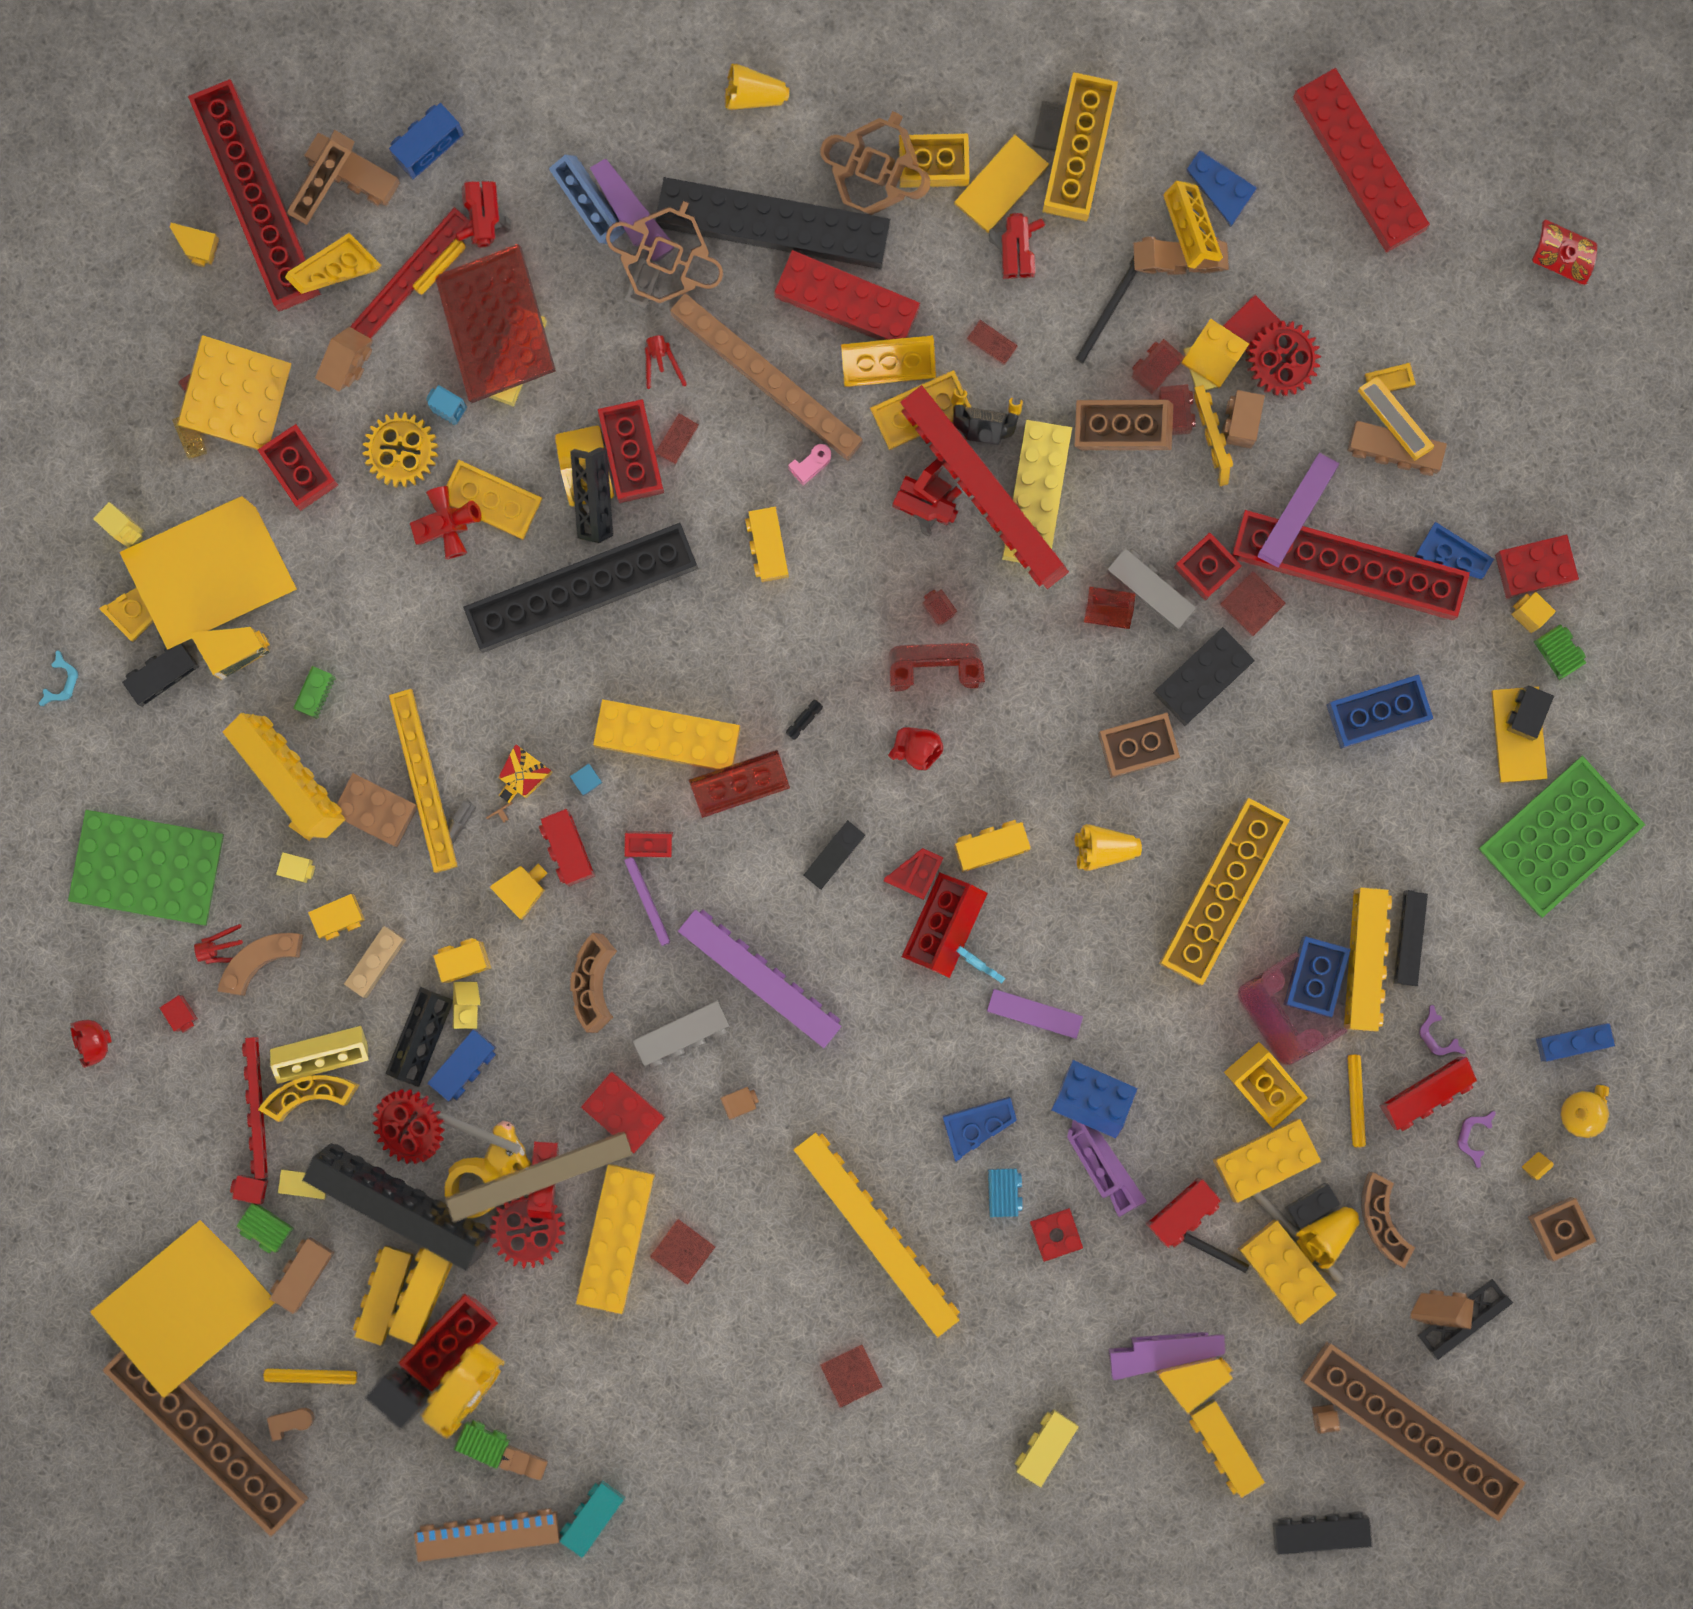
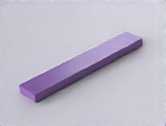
[1258,453,1339,567]

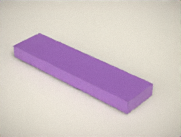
[624,857,671,946]
[987,989,1083,1039]

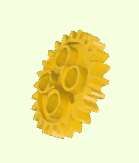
[363,412,438,488]

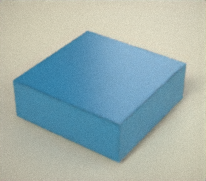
[570,763,602,796]

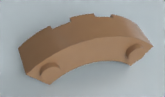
[1133,237,1229,275]
[217,933,304,996]
[571,933,617,1033]
[1361,1171,1415,1269]

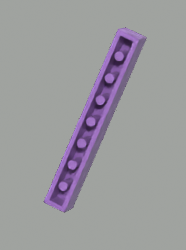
[678,909,842,1048]

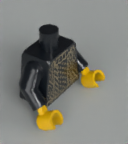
[951,389,1023,445]

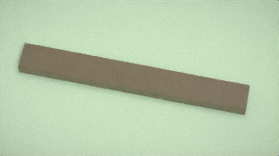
[445,1131,632,1222]

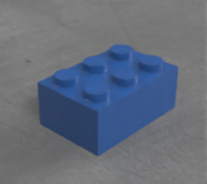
[389,102,464,180]
[1283,936,1351,1017]
[1051,1060,1138,1139]

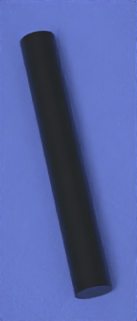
[1183,1232,1249,1273]

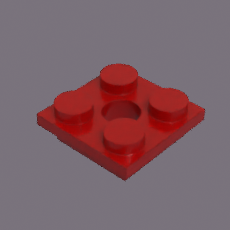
[1030,1208,1083,1262]

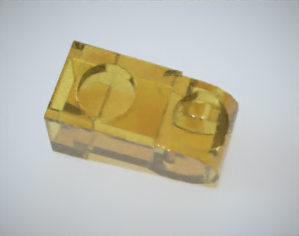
[172,417,207,460]

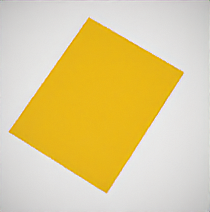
[119,496,297,650]
[90,1220,275,1398]

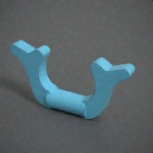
[39,650,78,706]
[956,946,1005,983]

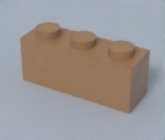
[270,1237,334,1314]

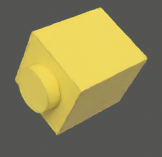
[276,852,315,883]

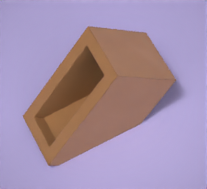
[721,1087,759,1120]

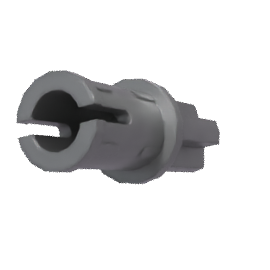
[448,801,475,845]

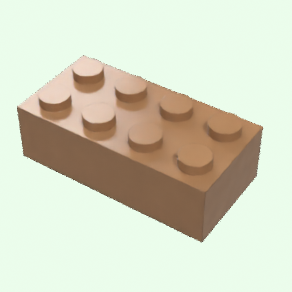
[1075,400,1173,450]

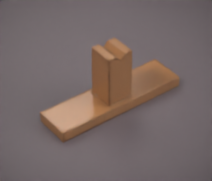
[486,802,513,822]

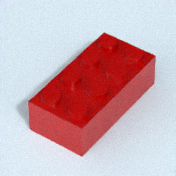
[598,399,664,503]

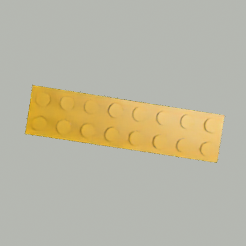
[1159,798,1290,986]

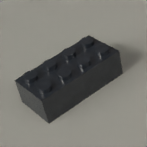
[1153,627,1255,726]
[365,1367,430,1430]

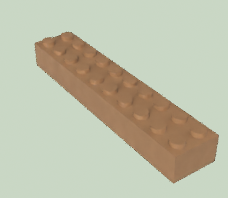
[1300,1341,1526,1522]
[102,1350,309,1537]

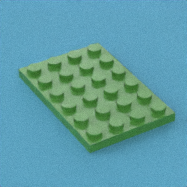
[1478,755,1645,918]
[68,810,224,926]

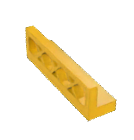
[1163,180,1223,269]

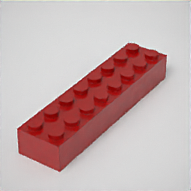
[1293,68,1430,253]

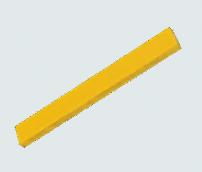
[389,689,458,873]

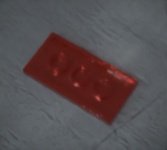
[689,750,790,818]

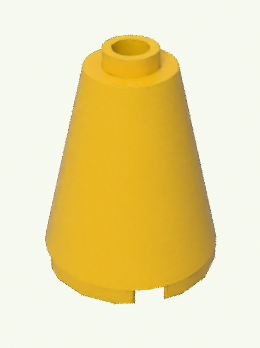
[725,63,789,110]
[1296,1207,1360,1269]

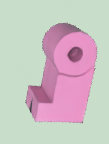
[788,444,831,486]

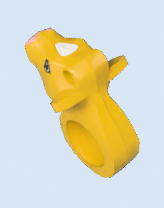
[445,1121,532,1218]

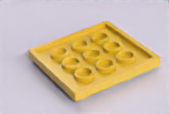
[177,335,292,450]

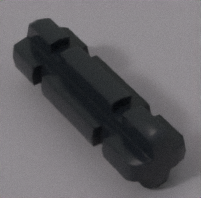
[786,699,823,740]

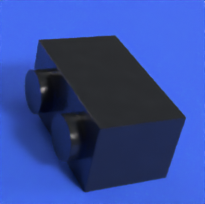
[1506,685,1554,741]
[1285,1183,1340,1229]

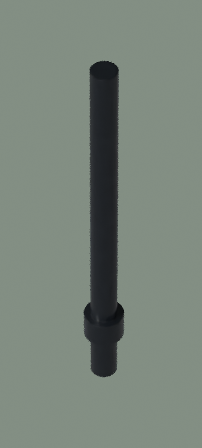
[1076,256,1138,363]

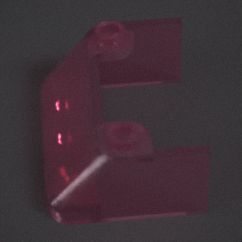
[1237,952,1348,1065]

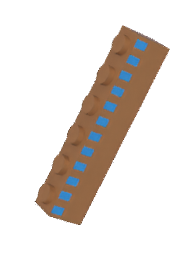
[414,1508,561,1562]

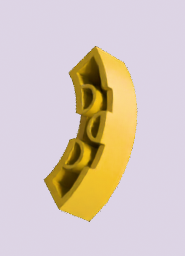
[258,1075,359,1122]

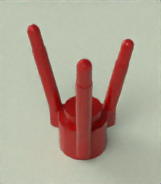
[644,335,687,389]
[194,924,243,964]

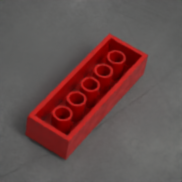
[774,250,920,341]

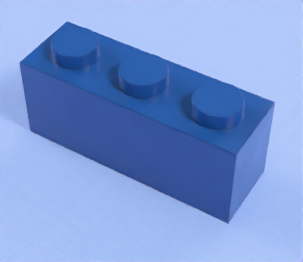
[1536,1023,1615,1062]
[427,1029,497,1102]

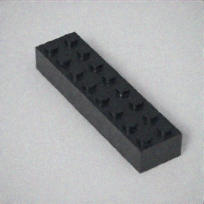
[302,1143,493,1271]

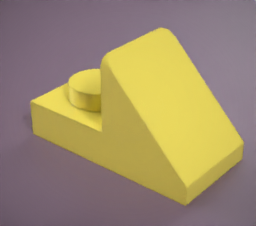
[452,982,480,1029]

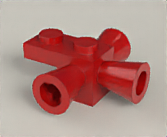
[410,486,482,559]

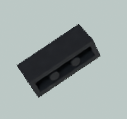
[122,643,199,707]

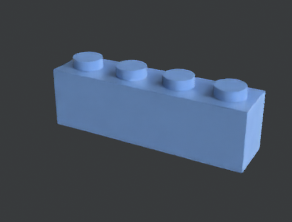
[548,154,626,244]

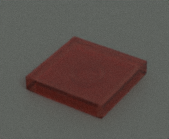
[1220,571,1286,636]
[650,1219,716,1285]
[820,1344,883,1408]

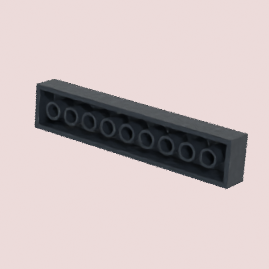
[655,177,890,269]
[463,522,698,653]

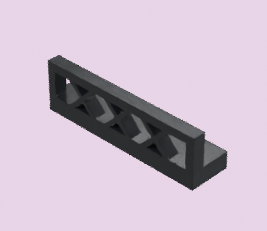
[570,447,613,543]
[1393,890,1428,986]
[385,987,453,1087]
[1418,1279,1513,1360]

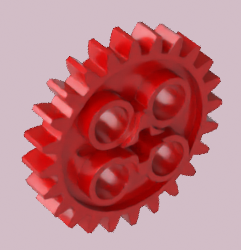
[1246,321,1321,396]
[372,1089,445,1164]
[489,1196,566,1269]

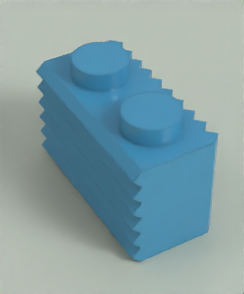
[426,385,467,425]
[988,1168,1023,1217]

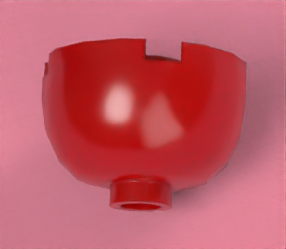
[70,1019,112,1068]

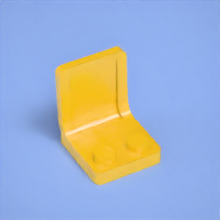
[555,426,614,506]

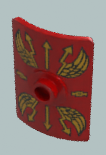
[1532,219,1597,285]

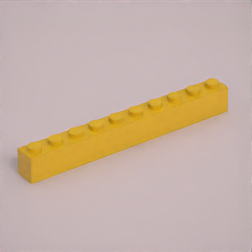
[793,1132,960,1338]

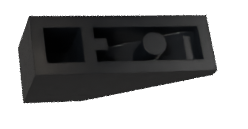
[803,820,866,890]

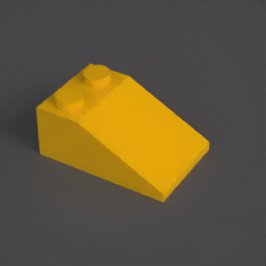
[1224,1042,1308,1129]

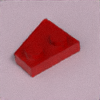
[883,848,943,900]

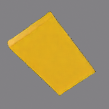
[954,135,1049,233]
[841,335,936,387]
[870,370,971,450]
[446,460,543,540]
[1491,686,1548,783]

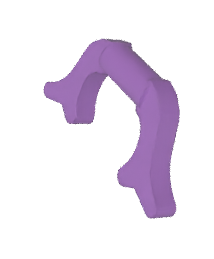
[1419,1005,1466,1056]
[1457,1111,1496,1168]

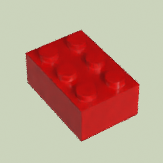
[258,424,339,511]
[1495,534,1579,599]
[539,809,595,887]
[581,1071,666,1153]
[1146,1178,1221,1248]

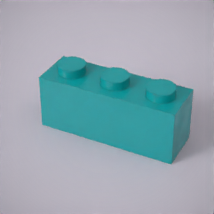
[559,1481,625,1558]

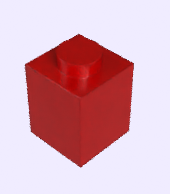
[159,995,198,1033]
[230,1175,268,1204]

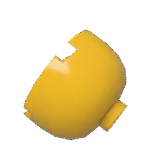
[1561,1091,1609,1138]

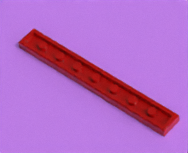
[350,207,470,339]

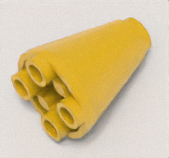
[1074,824,1142,871]

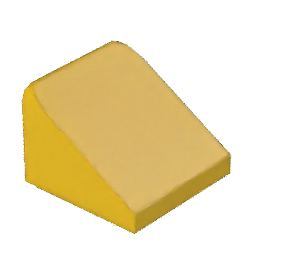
[1522,1152,1554,1180]

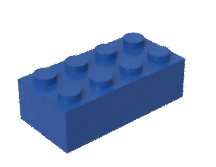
[1326,674,1434,749]

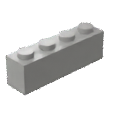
[1106,548,1196,632]
[633,1001,730,1069]

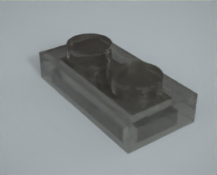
[1033,101,1065,151]

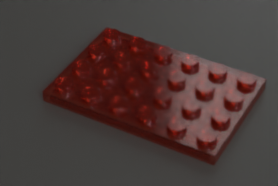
[435,244,556,403]

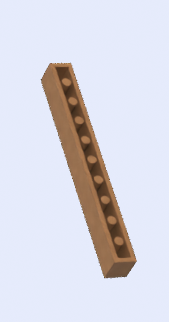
[670,293,863,461]

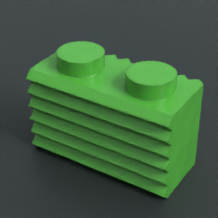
[1534,624,1586,680]
[293,666,336,719]
[236,1203,294,1253]
[454,1420,510,1469]

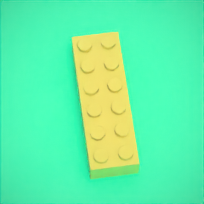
[1002,420,1072,563]

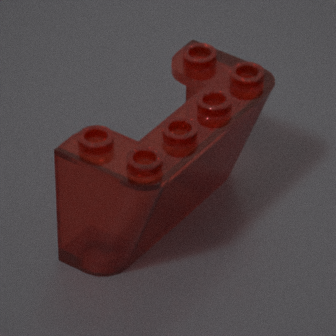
[888,643,985,692]

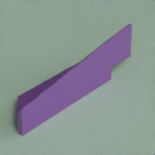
[590,159,674,262]
[1067,1120,1147,1217]
[1109,1332,1225,1380]

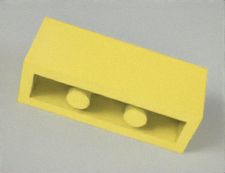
[93,502,144,548]
[1015,1409,1079,1487]

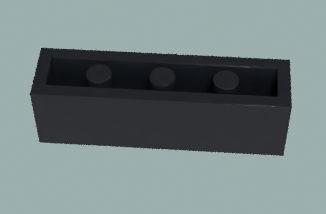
[1272,1512,1372,1555]

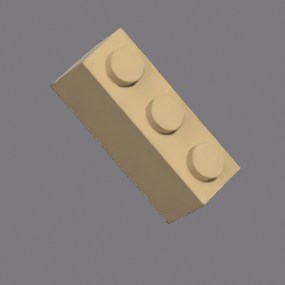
[344,926,406,998]

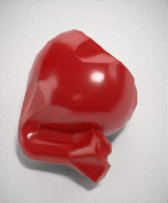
[888,727,944,771]

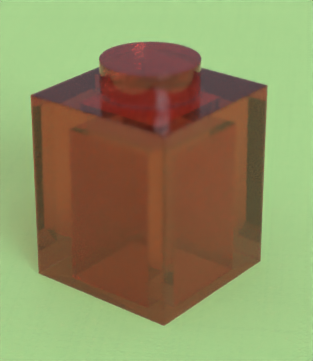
[922,589,958,627]

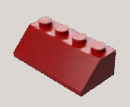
[901,872,988,978]
[1379,1057,1477,1131]
[398,1293,498,1392]

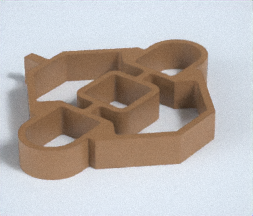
[820,111,930,215]
[606,201,723,303]

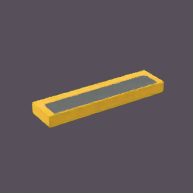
[1358,376,1434,461]

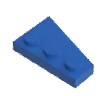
[1186,150,1257,227]
[1414,522,1494,579]
[942,1097,1017,1162]

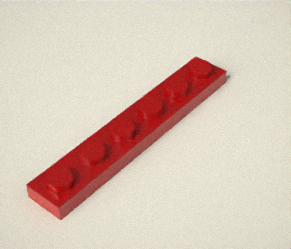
[242,1037,268,1179]

